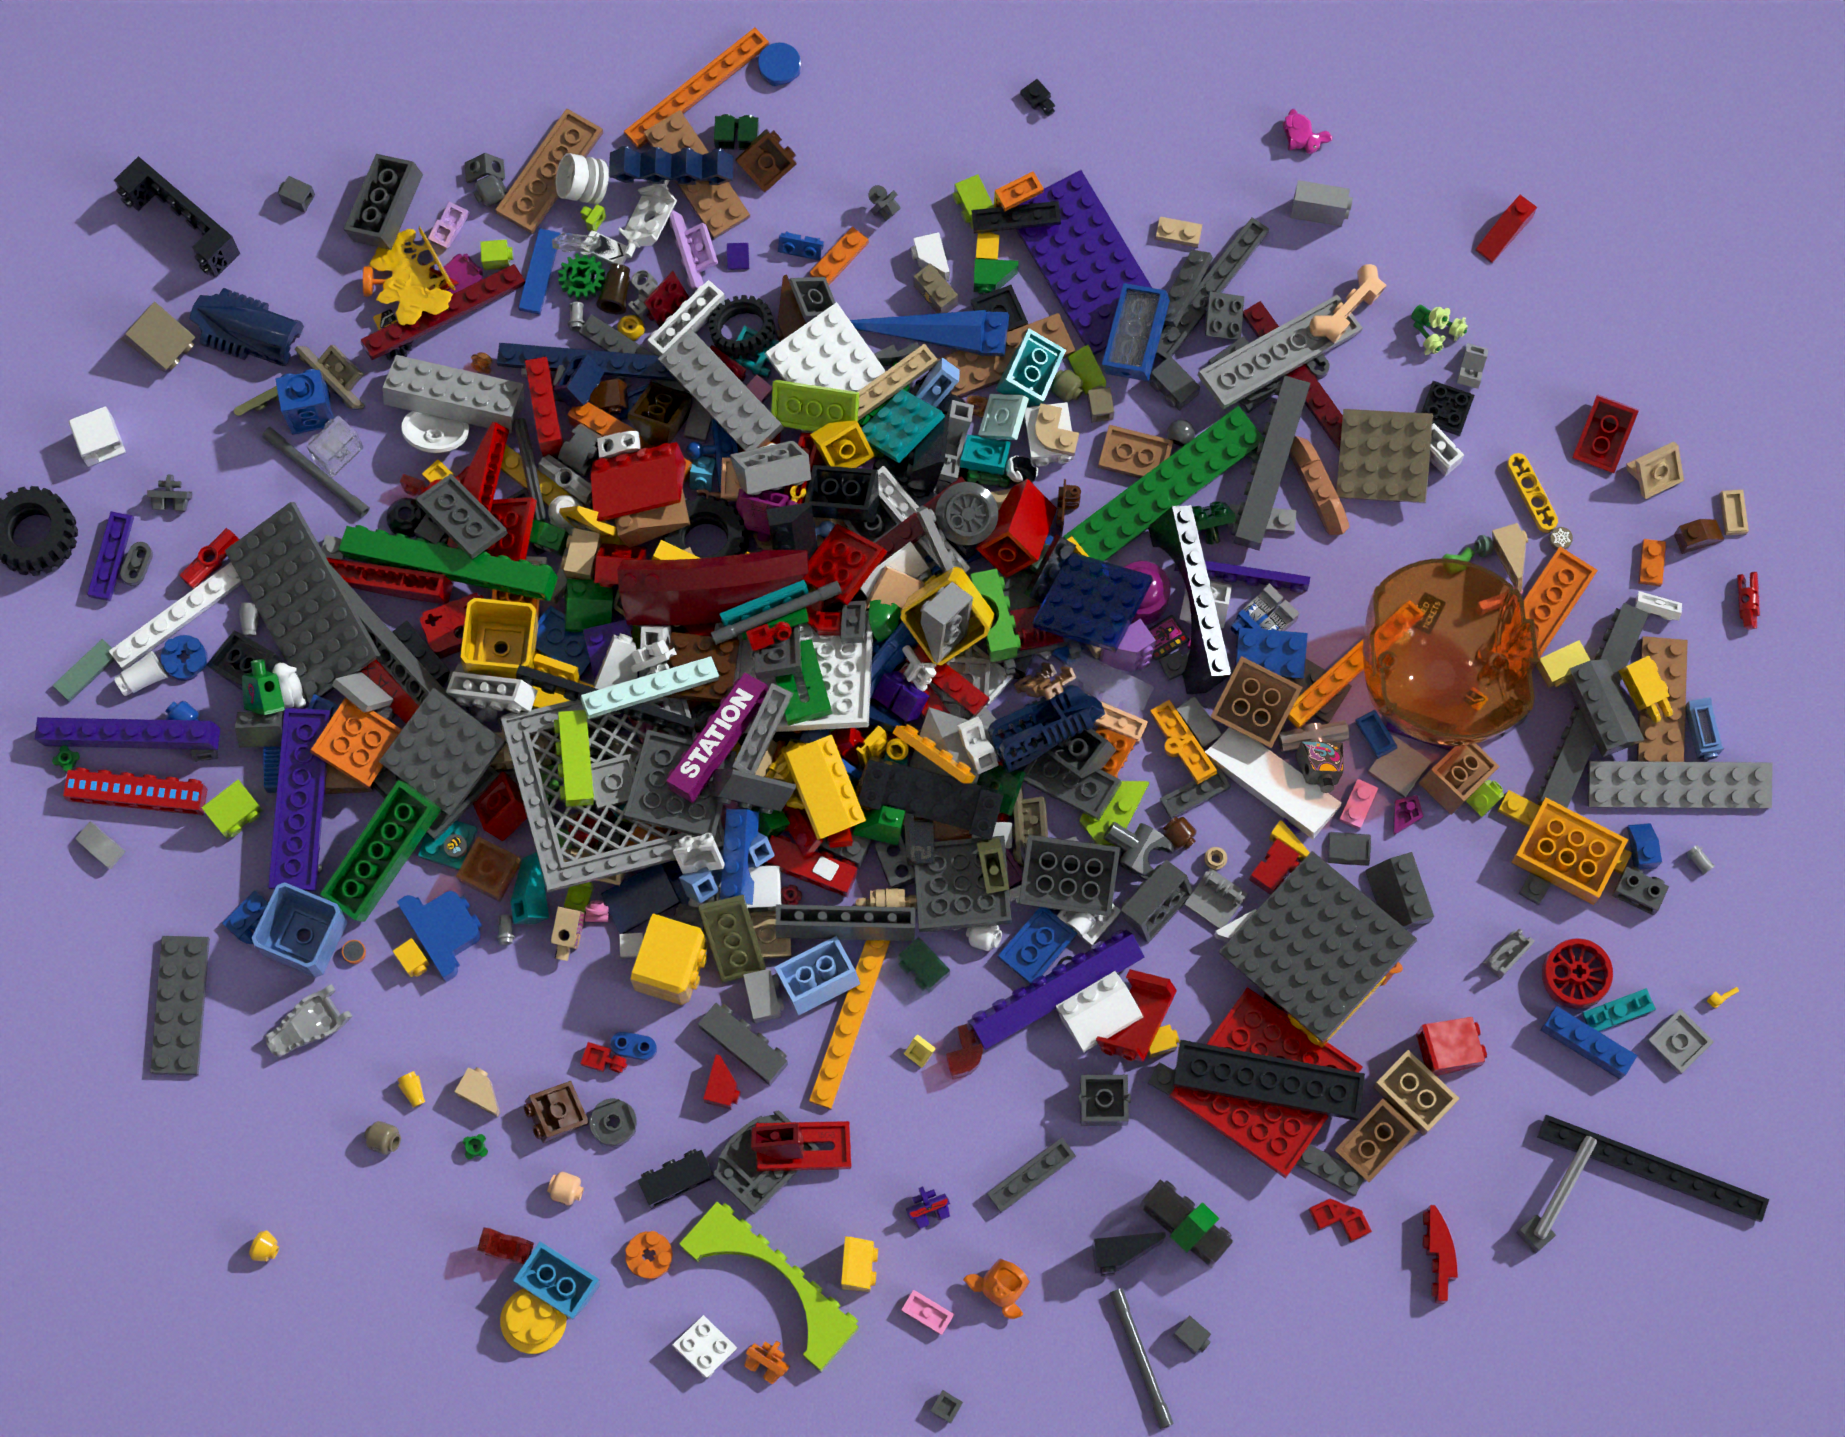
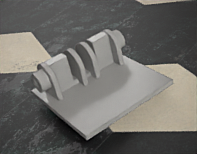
[1184,868,1248,929]

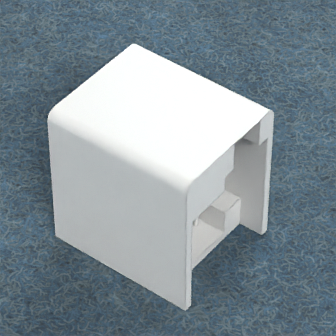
[68,406,126,467]
[747,866,782,912]

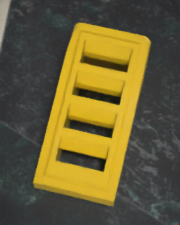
[1269,820,1310,862]

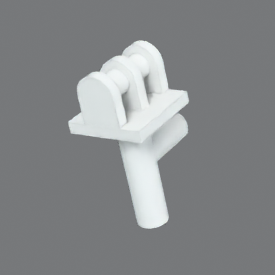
[902,645,936,691]

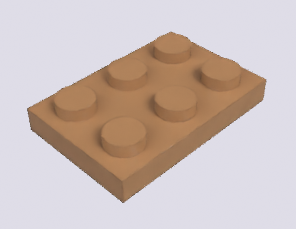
[1098,425,1173,478]

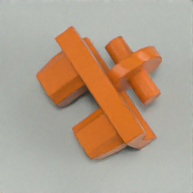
[744,1341,790,1384]

